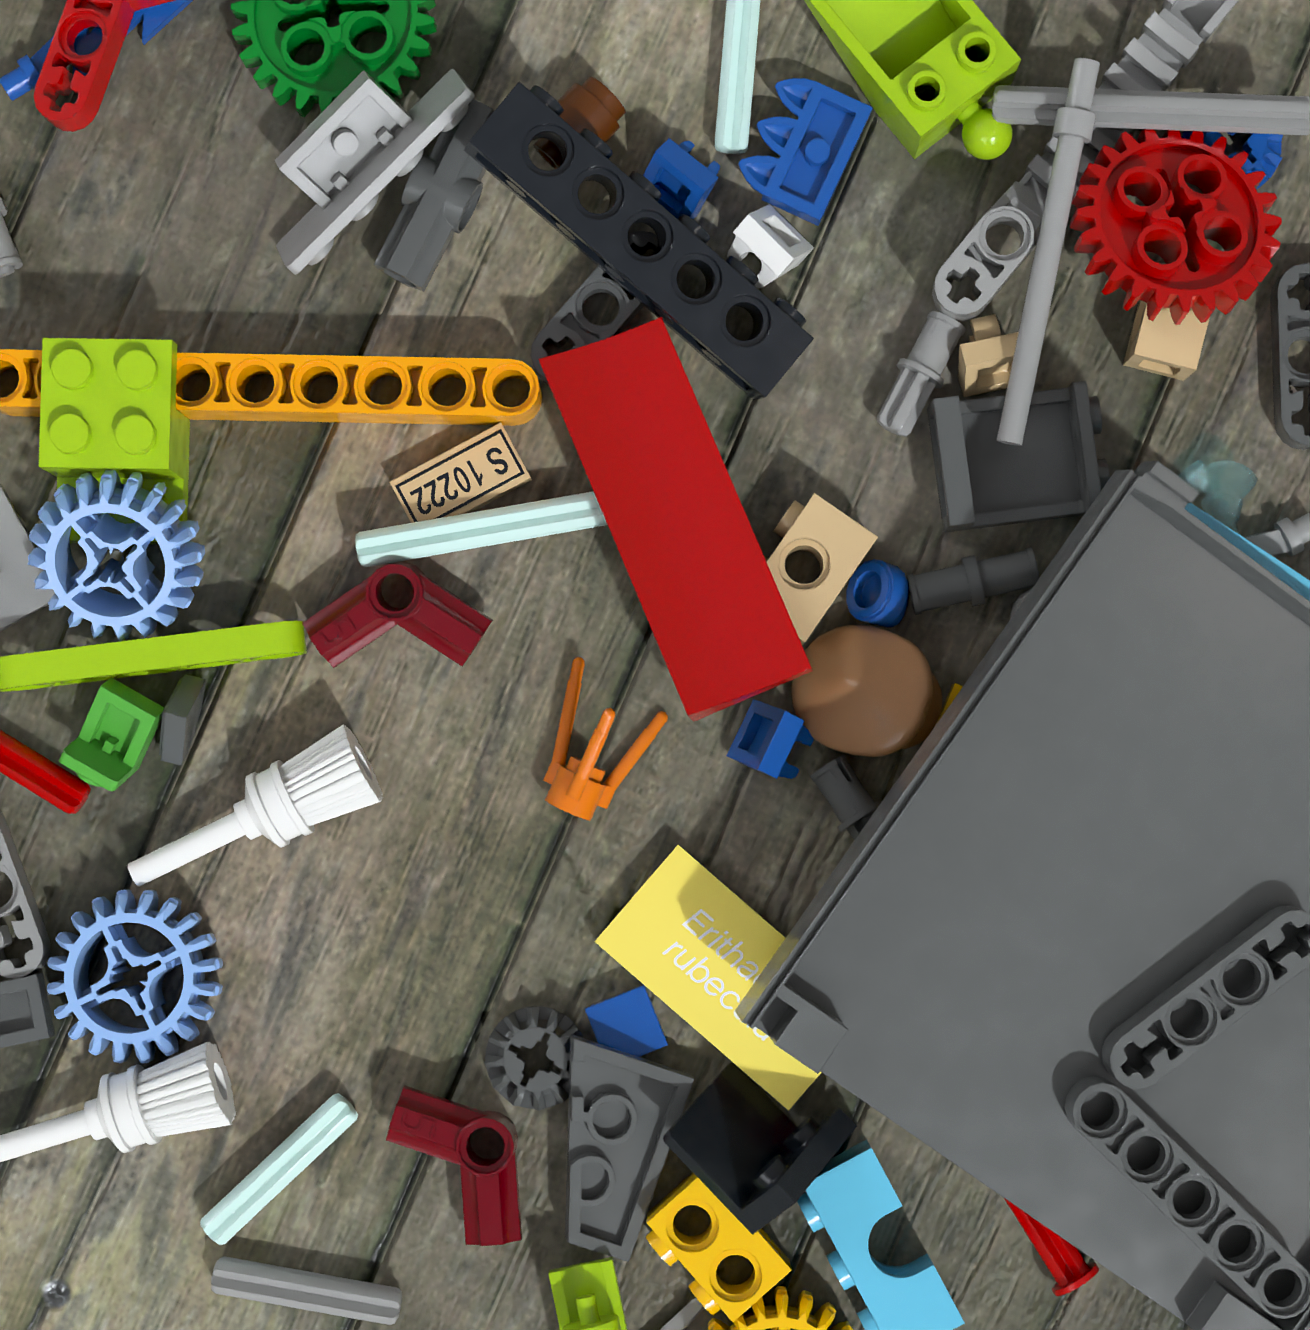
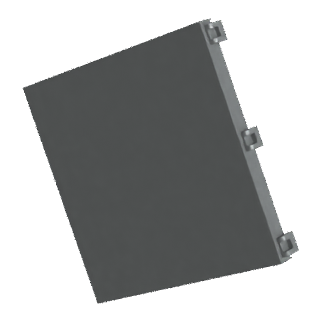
[735,461,1310,1330]

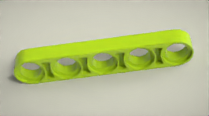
[0,621,307,692]

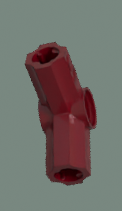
[302,561,493,668]
[386,1085,522,1246]

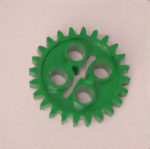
[230,0,437,117]

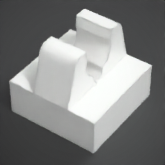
[727,204,814,288]

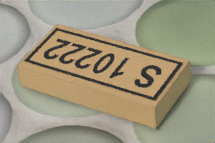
[390,422,532,523]

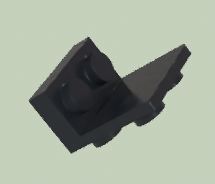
[663,1062,857,1235]

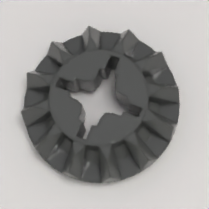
[484,1006,583,1110]

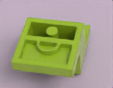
[39,338,190,544]

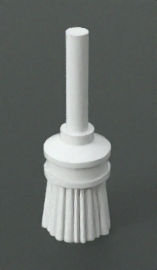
[128,724,383,887]
[0,1042,236,1162]

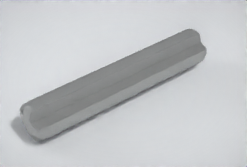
[211,1256,402,1325]

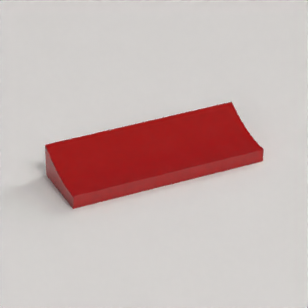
[538,317,813,722]

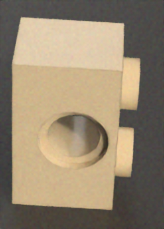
[764,493,878,646]

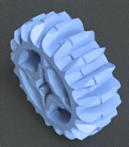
[28,470,205,642]
[47,889,223,1063]

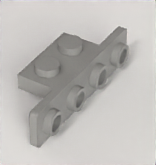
[275,69,475,275]

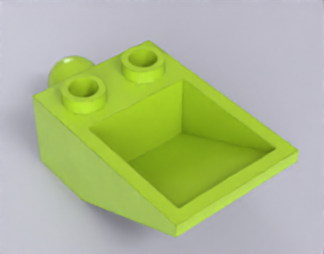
[804,0,1021,160]

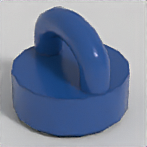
[846,559,909,628]

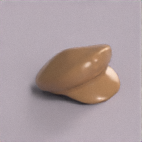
[791,625,942,757]

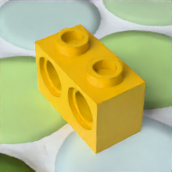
[645,1172,792,1322]

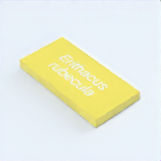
[594,845,821,1111]

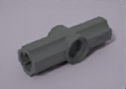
[374,99,494,292]

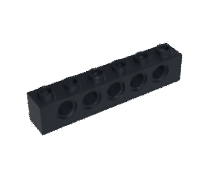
[464,82,814,400]

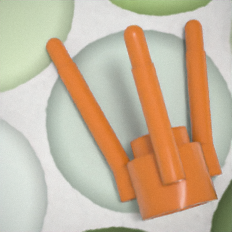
[543,657,668,821]

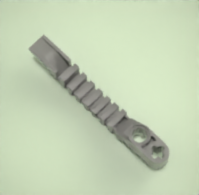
[932,0,1239,322]

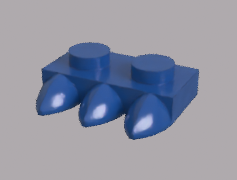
[738,78,873,226]

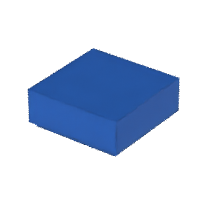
[585,984,668,1057]

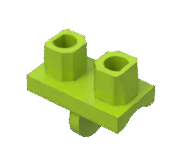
[548,1257,628,1330]

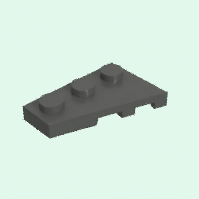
[565,1034,694,1262]

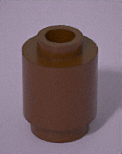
[533,76,626,169]

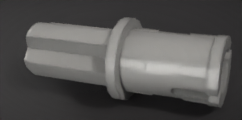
[877,311,966,437]

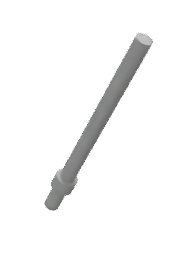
[996,58,1100,446]

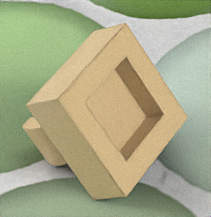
[958,314,1018,397]

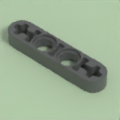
[1101,905,1310,1089]

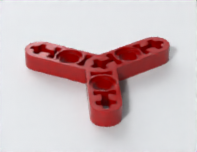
[34,0,175,132]

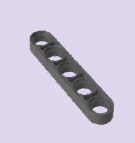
[1064,1076,1310,1319]

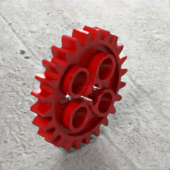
[1069,129,1282,325]

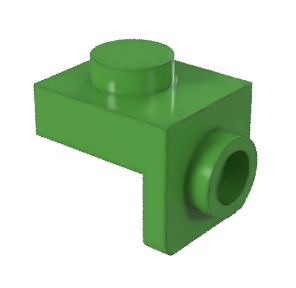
[59,677,164,791]

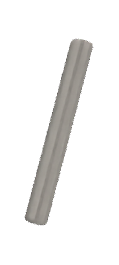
[992,85,1310,136]

